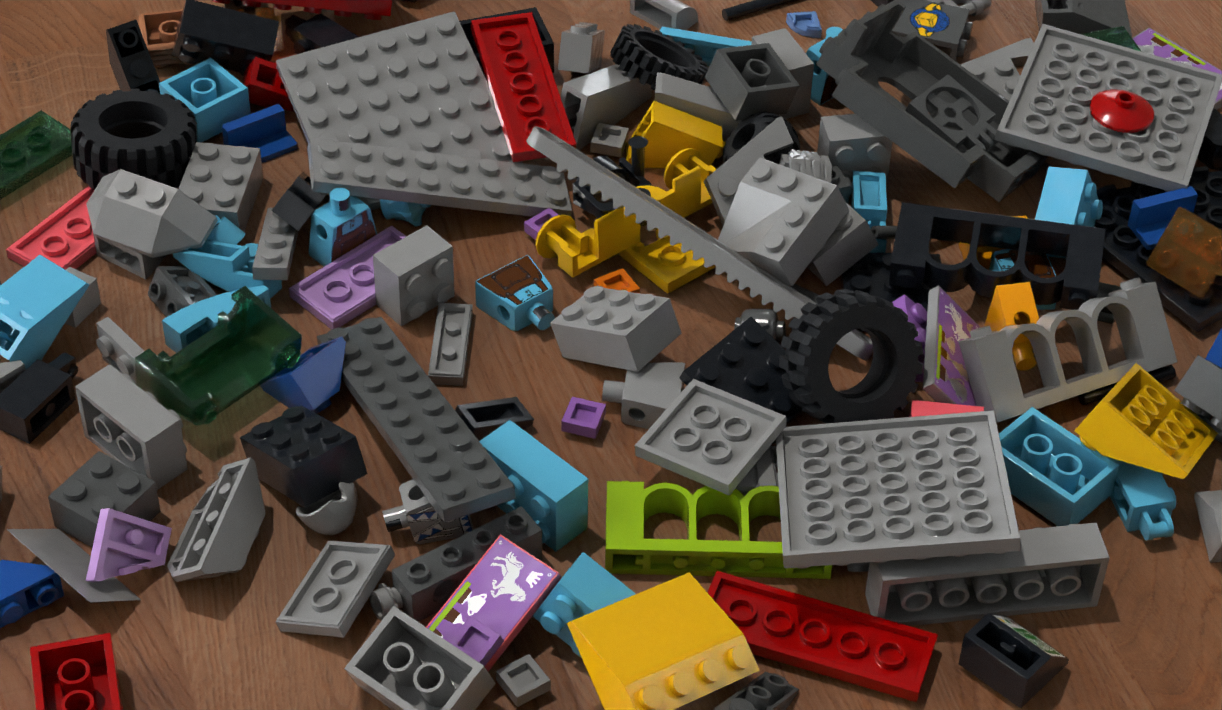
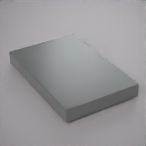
[276,540,395,638]

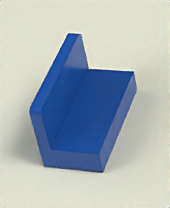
[222,104,298,163]
[1128,186,1205,250]

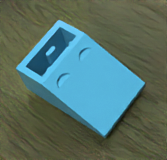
[0,255,89,369]

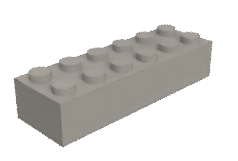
[865,523,1110,626]

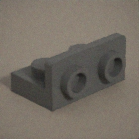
[148,266,217,317]

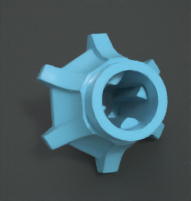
[380,199,431,227]

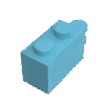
[1108,457,1176,541]

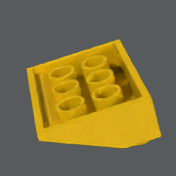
[1074,363,1218,479]
[567,572,760,710]

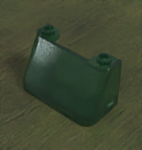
[135,286,302,426]

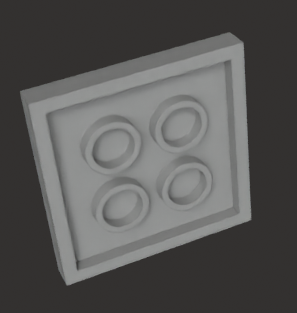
[635,379,786,495]

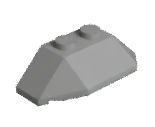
[86,169,218,258]
[167,457,266,582]

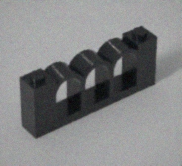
[889,202,1106,310]

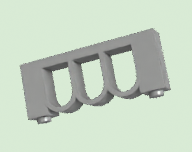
[958,278,1177,422]

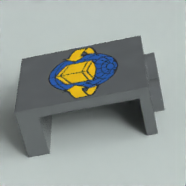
[892,0,973,62]

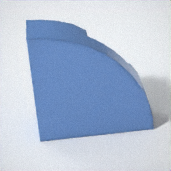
[786,11,822,38]

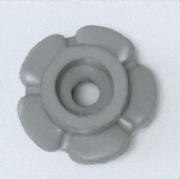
[369,583,403,620]

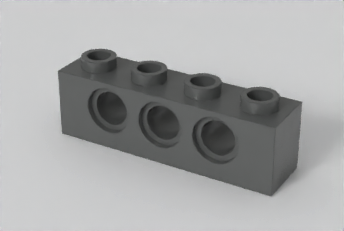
[392,506,542,622]

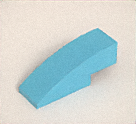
[851,171,887,253]
[173,240,282,298]
[162,285,272,358]

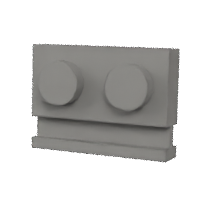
[96,317,154,392]

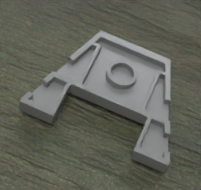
[960,38,1034,101]
[704,116,794,225]

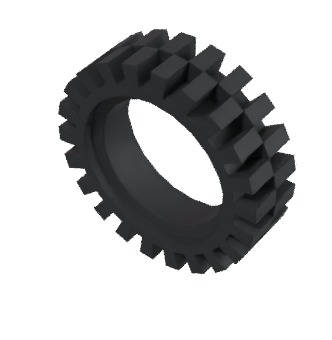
[610,24,709,90]

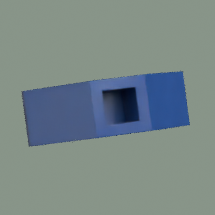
[0,560,64,628]

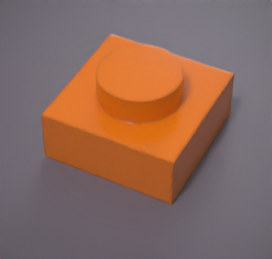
[594,268,640,293]

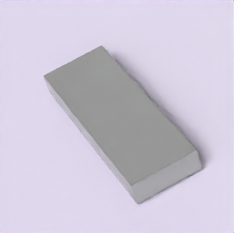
[428,303,473,386]

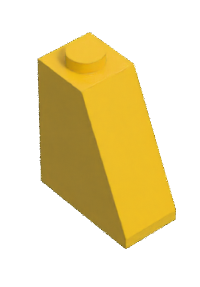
[626,101,725,168]

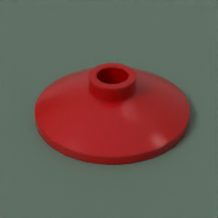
[1090,89,1154,133]

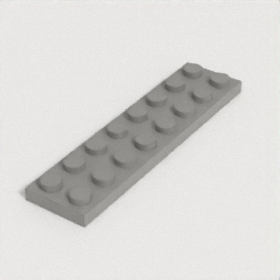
[307,138,572,217]

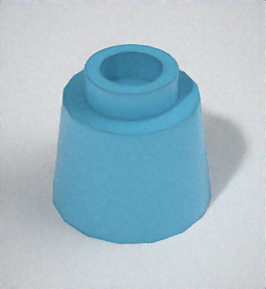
[207,215,246,245]

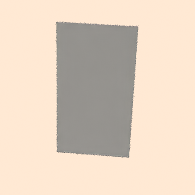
[6,529,141,603]

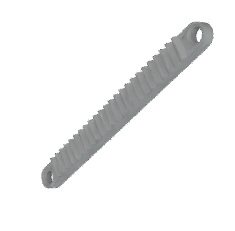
[526,126,873,360]

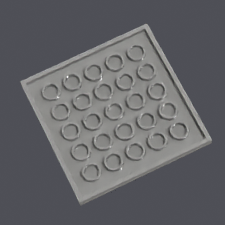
[276,11,523,211]
[995,24,1222,192]
[776,410,1021,569]

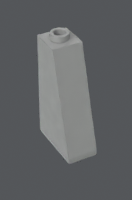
[561,64,653,150]
[655,73,742,143]

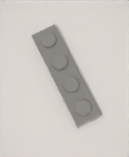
[252,208,299,280]

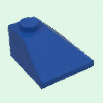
[260,336,346,414]

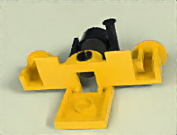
[535,136,716,294]

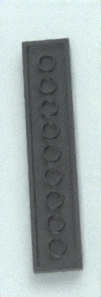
[317,317,516,523]

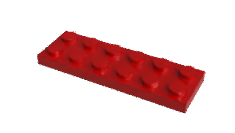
[471,12,576,162]
[707,571,938,702]

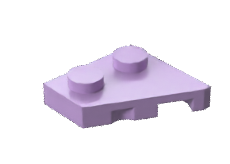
[86,508,172,582]

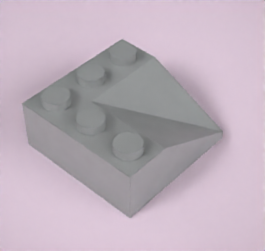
[718,157,850,286]

